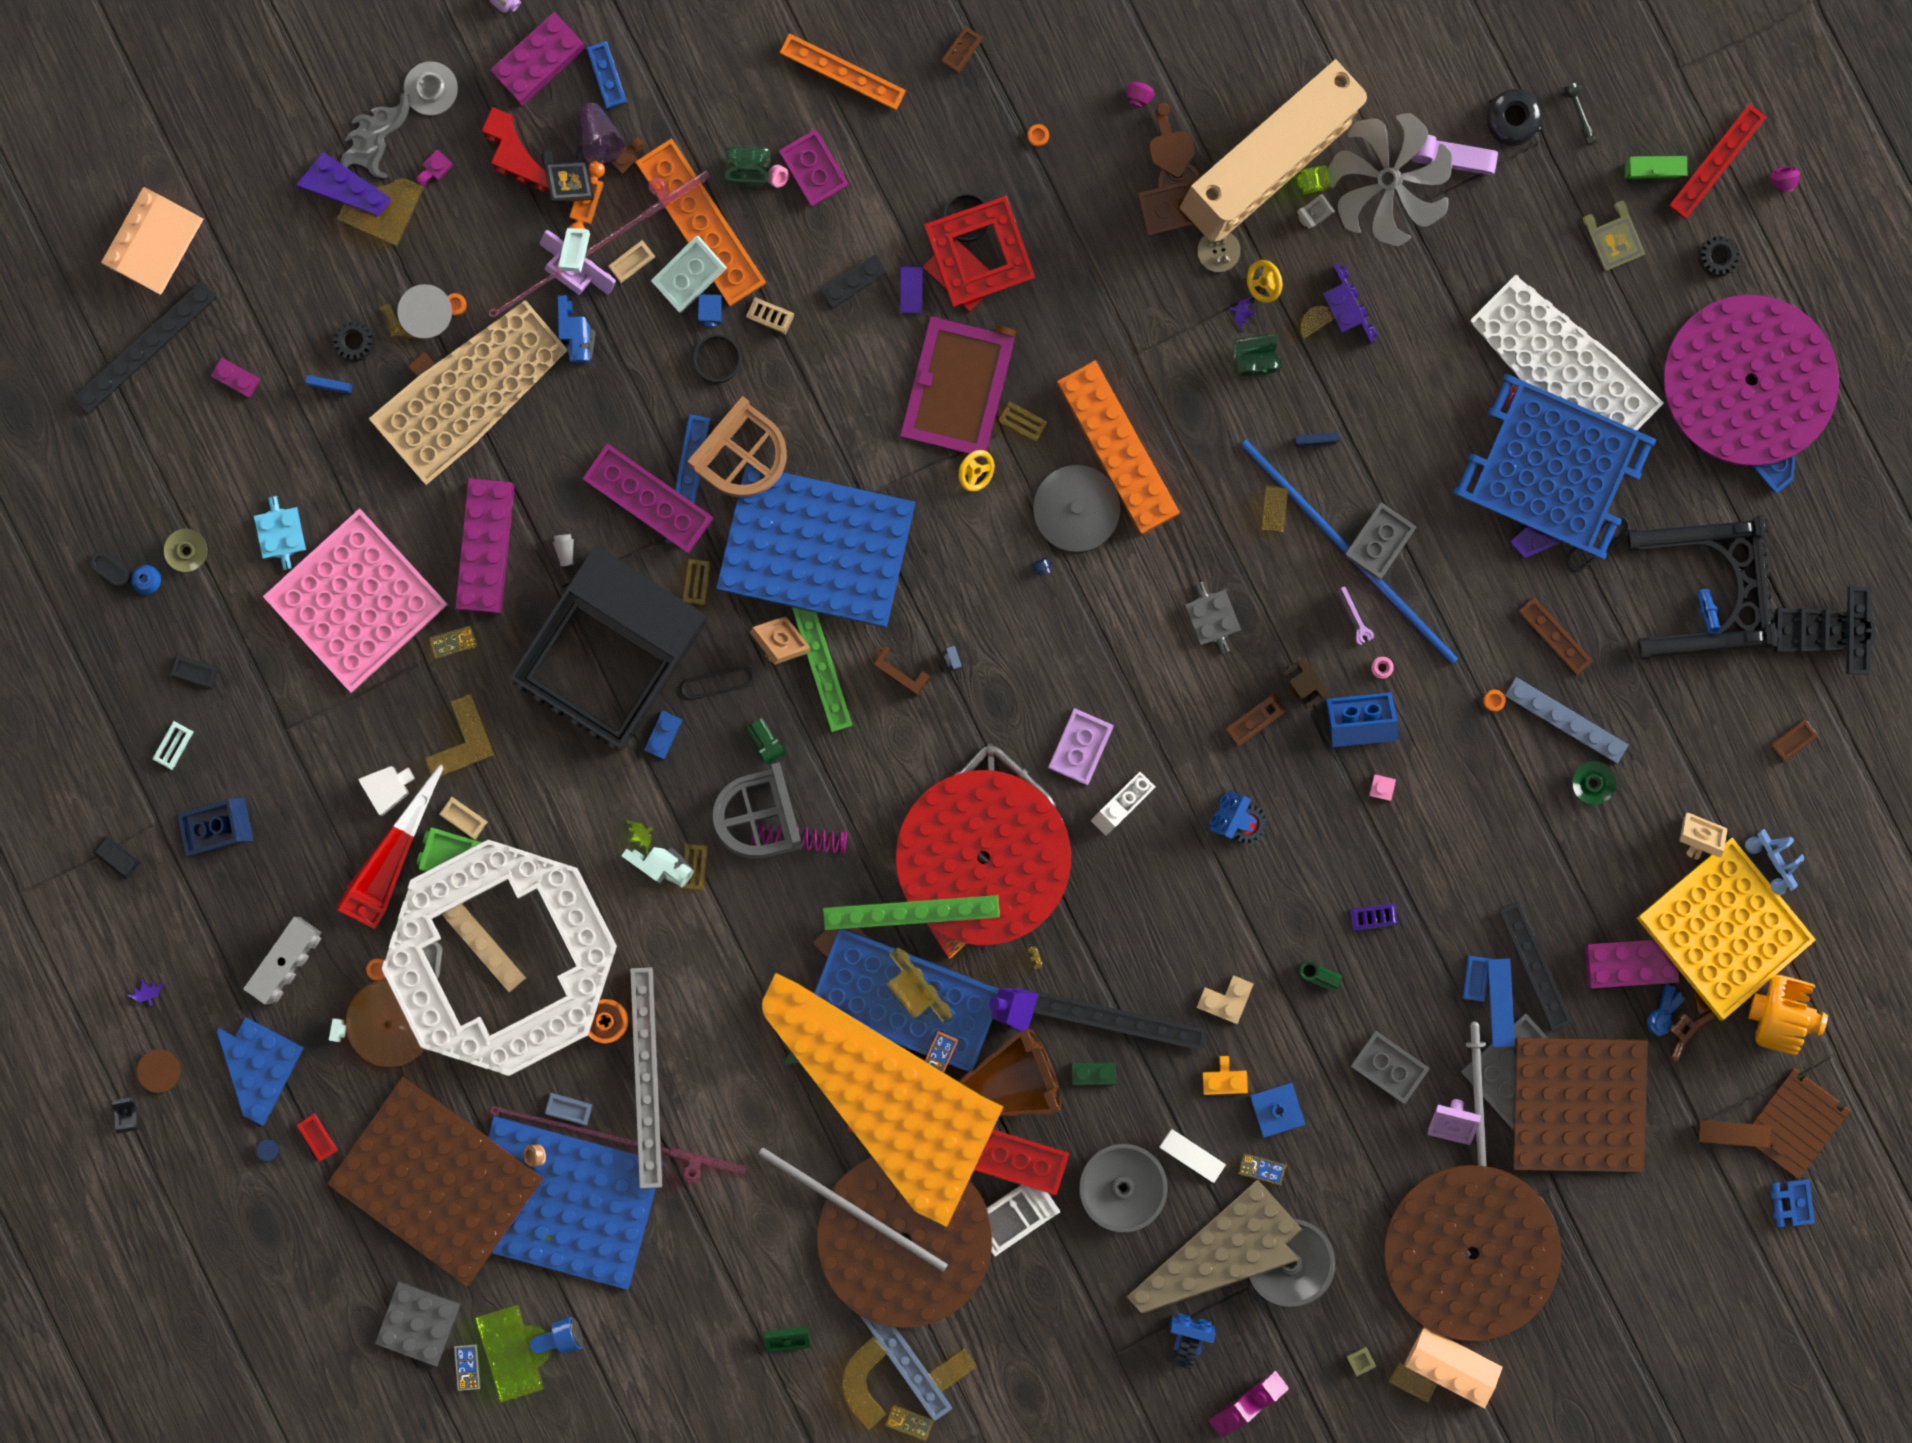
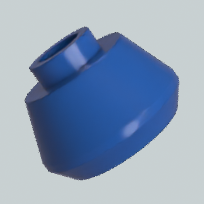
[131,565,161,595]

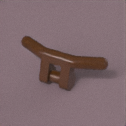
[1668,1011,1716,1062]

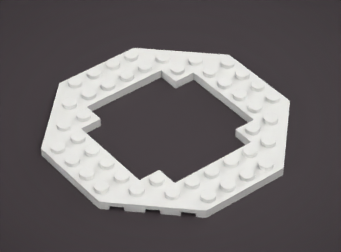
[382,840,617,1076]

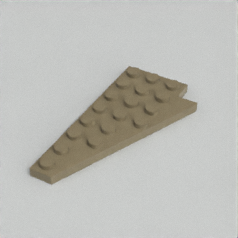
[1127,1180,1302,1314]

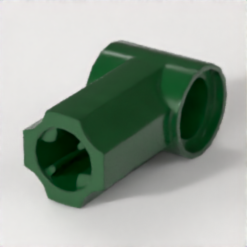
[746,718,786,765]
[1297,961,1342,993]

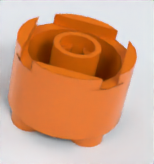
[588,999,629,1043]

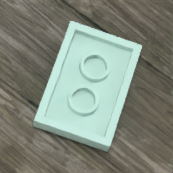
[651,236,727,313]

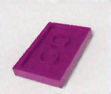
[779,129,849,207]

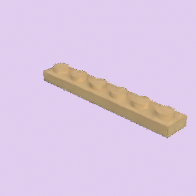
[442,904,526,992]

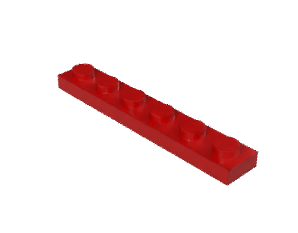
[1668,104,1766,220]

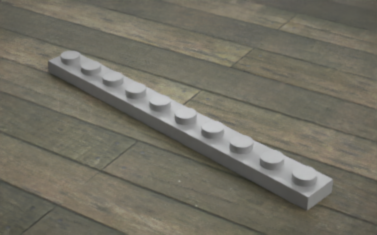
[630,967,662,1188]

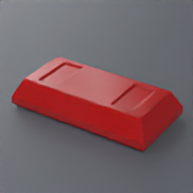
[296,1113,338,1162]

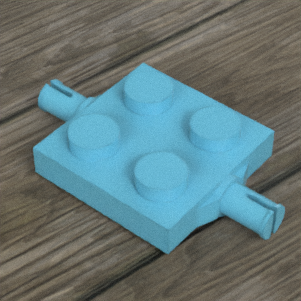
[254,496,306,570]

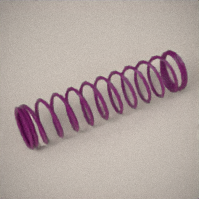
[751,822,847,854]

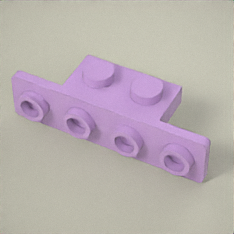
[540,230,616,295]

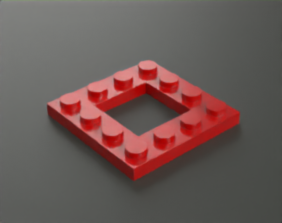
[924,196,1035,307]

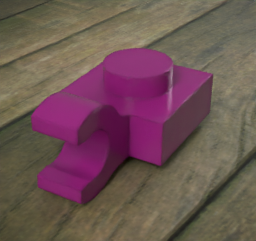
[416,149,454,187]

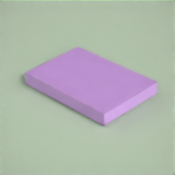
[1048,708,1114,786]

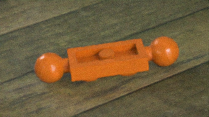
[569,161,605,230]

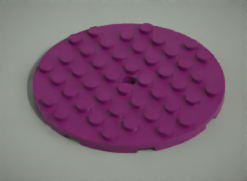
[1663,295,1839,466]

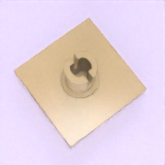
[1680,812,1727,860]

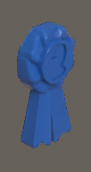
[1647,983,1685,1036]

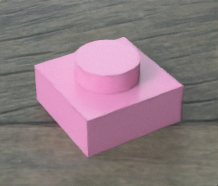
[1369,775,1396,801]

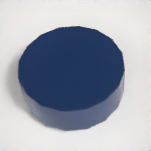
[256,1139,279,1161]

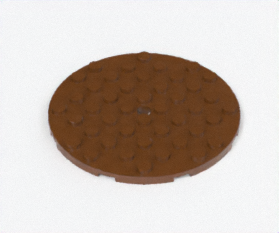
[817,1157,993,1328]
[1384,1165,1561,1341]

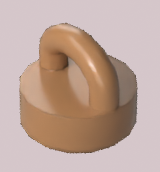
[524,1145,546,1167]

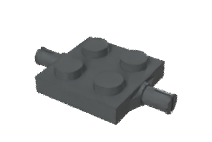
[1184,582,1241,654]

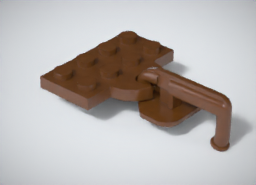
[1137,103,1201,236]

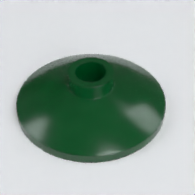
[1572,761,1616,805]

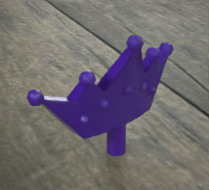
[1229,295,1256,332]
[126,979,164,1007]

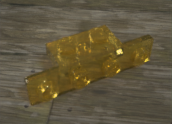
[887,947,953,1022]

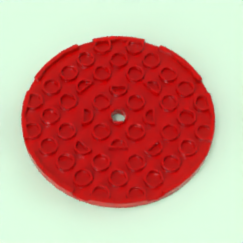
[896,770,1071,946]

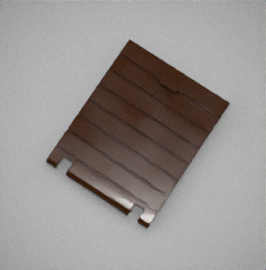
[1752,1067,1851,1180]

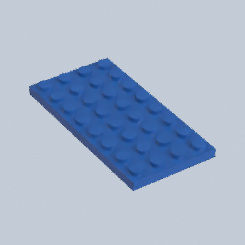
[814,929,999,1072]

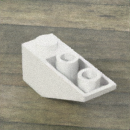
[1091,772,1155,836]

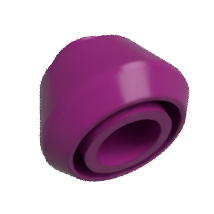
[1127,81,1155,108]
[1770,167,1800,193]

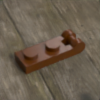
[1225,693,1287,747]

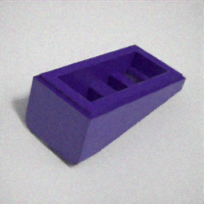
[1350,903,1398,931]

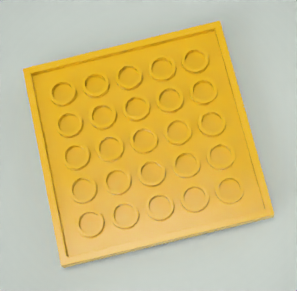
[1637,838,1816,1021]

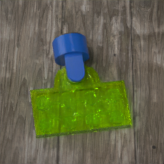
[475,1304,583,1402]

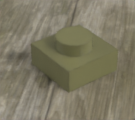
[1346,1346,1376,1377]

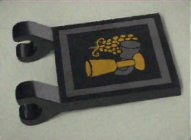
[541,146,594,203]

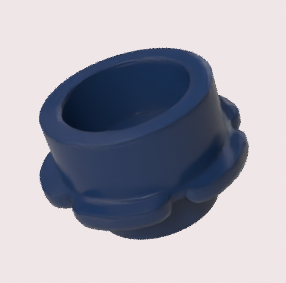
[1032,557,1053,576]

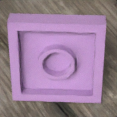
[1427,1099,1481,1145]

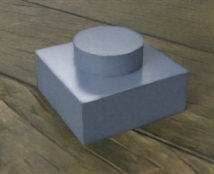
[944,646,962,670]

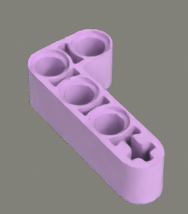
[1411,135,1498,175]

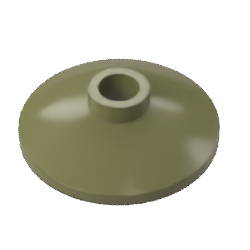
[164,529,208,572]

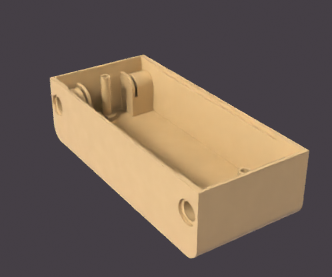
[1180,59,1367,242]

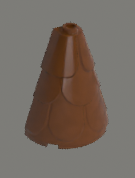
[959,1029,1061,1116]

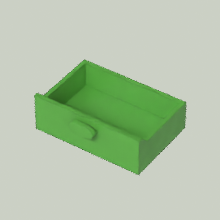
[1625,156,1687,179]

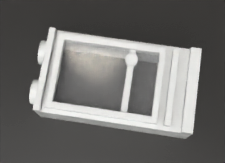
[987,1185,1060,1256]

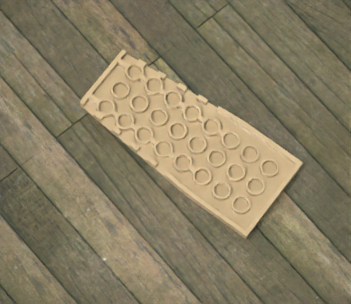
[369,301,567,485]

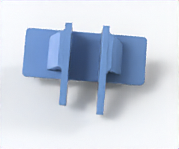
[1745,829,1804,895]

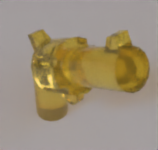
[379,304,413,338]

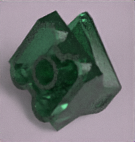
[725,146,772,190]
[1233,333,1282,376]

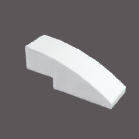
[1159,1129,1226,1183]

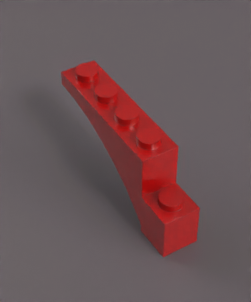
[482,107,549,193]

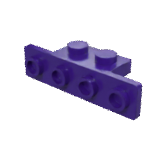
[1323,263,1378,344]

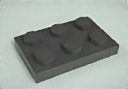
[1344,502,1416,581]
[1351,1030,1430,1104]

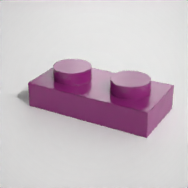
[211,357,261,398]

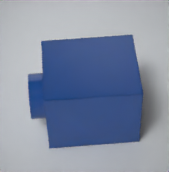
[698,294,722,327]

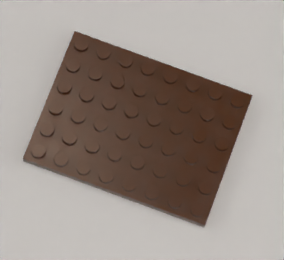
[327,1076,545,1287]

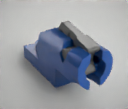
[558,295,596,363]

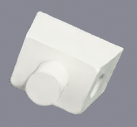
[358,766,415,816]

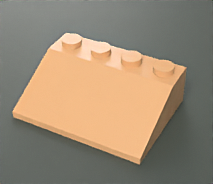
[101,187,203,295]

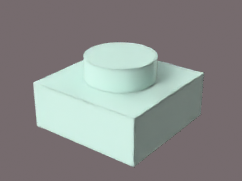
[329,1018,347,1042]

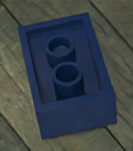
[177,798,253,857]

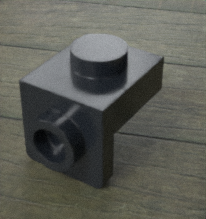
[111,1097,139,1134]

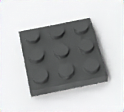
[375,1281,461,1367]

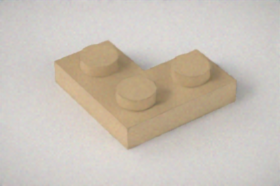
[1196,975,1253,1024]

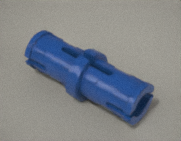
[1697,589,1721,634]

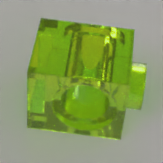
[1297,165,1331,194]

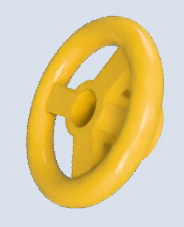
[1247,260,1282,303]
[959,450,994,492]

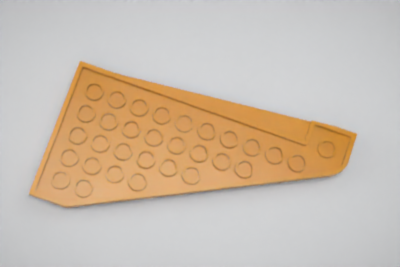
[762,973,1004,1227]

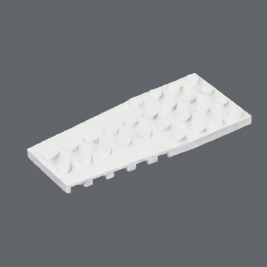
[1470,275,1664,431]

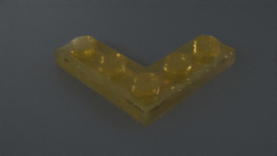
[425,694,495,777]

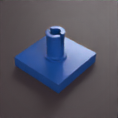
[1250,1082,1305,1138]

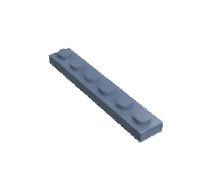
[1505,677,1628,764]
[860,1315,952,1421]

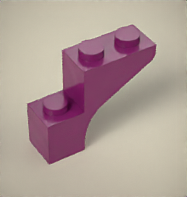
[1208,1371,1289,1438]

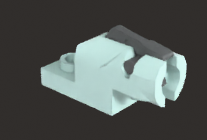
[622,847,694,887]

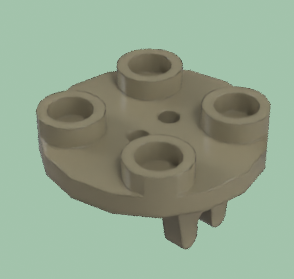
[1198,233,1240,272]

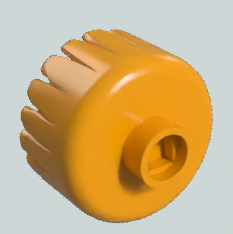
[1748,975,1828,1055]

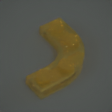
[843,1336,888,1430]

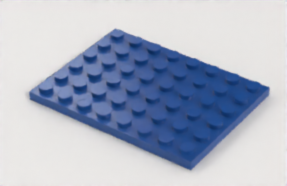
[716,464,916,628]
[488,1116,663,1290]

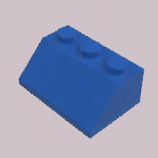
[1326,692,1398,747]

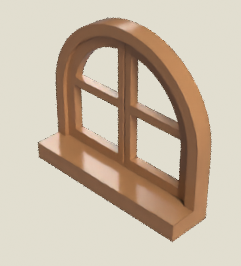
[687,396,787,497]

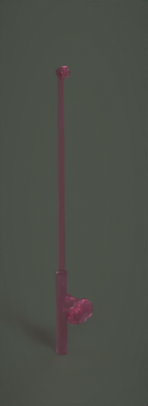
[489,170,710,317]
[491,1106,747,1184]

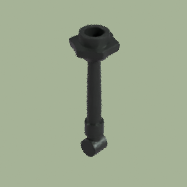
[1562,83,1597,145]

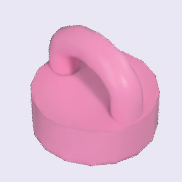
[765,165,789,188]

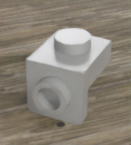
[1297,194,1335,229]

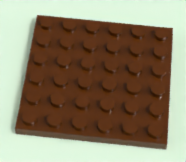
[1512,1037,1648,1172]

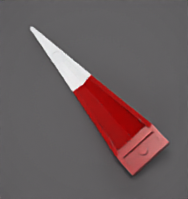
[336,764,443,929]

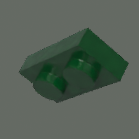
[1072,1062,1116,1085]
[764,1327,810,1353]

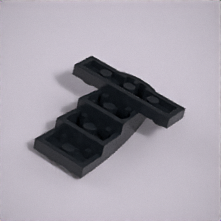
[1775,586,1876,675]

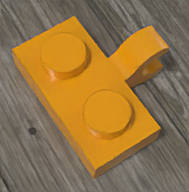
[1203,1056,1248,1095]

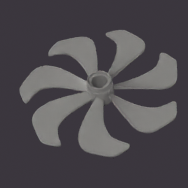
[1326,113,1452,246]

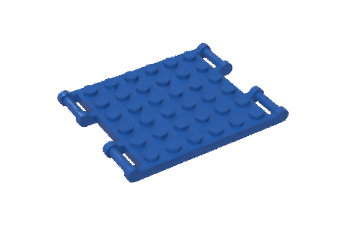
[1453,374,1656,560]

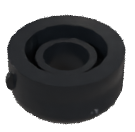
[1486,89,1542,146]

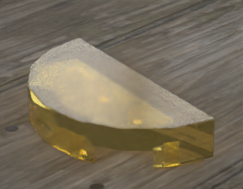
[1300,306,1335,340]

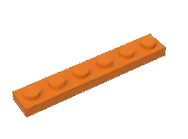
[780,33,906,111]

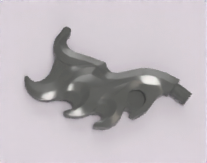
[341,93,410,179]

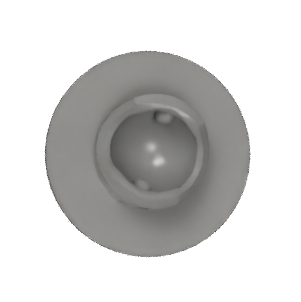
[404,62,458,116]
[398,284,452,339]

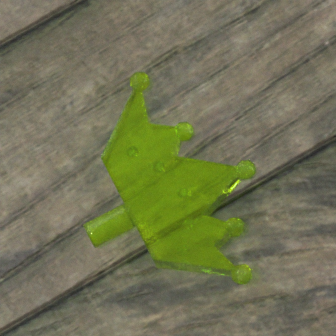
[627,820,654,854]

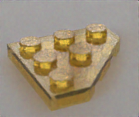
[337,178,424,246]

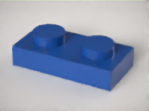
[644,711,682,759]

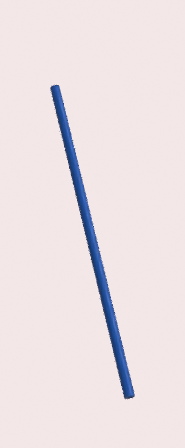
[1240,440,1458,664]

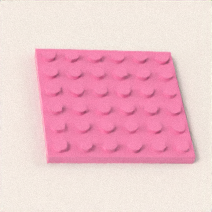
[263,508,448,693]

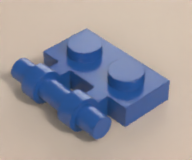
[1770,1179,1815,1227]

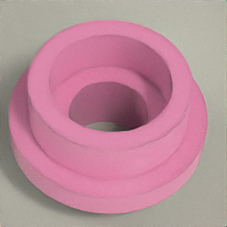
[1371,657,1393,679]

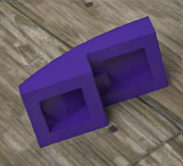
[900,266,923,313]

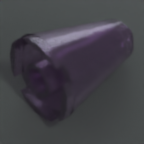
[580,103,625,164]

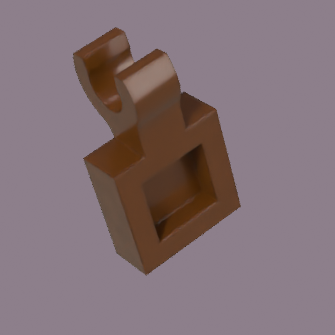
[608,137,645,175]

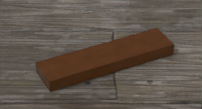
[1518,597,1593,676]

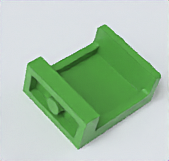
[416,828,482,872]

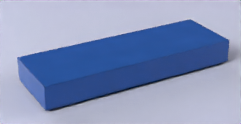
[586,41,627,110]

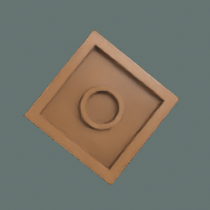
[750,616,810,664]

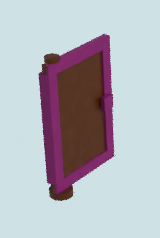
[901,317,1017,461]

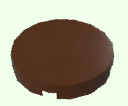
[137,1049,181,1093]

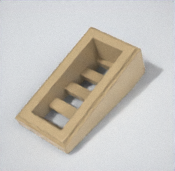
[746,297,794,335]

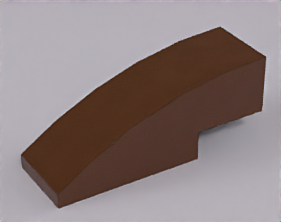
[1699,1120,1771,1148]

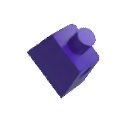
[989,988,1039,1032]

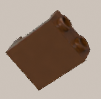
[873,646,930,697]

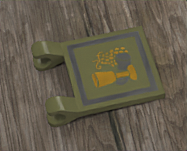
[1582,201,1645,271]

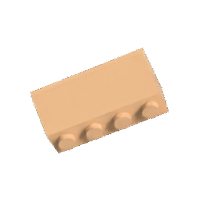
[1404,1326,1502,1408]

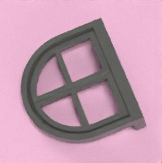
[713,762,802,859]

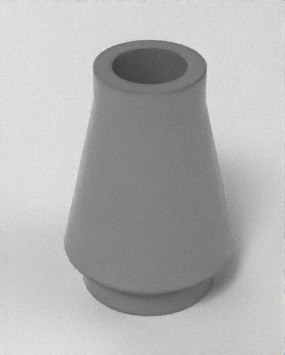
[552,534,574,566]

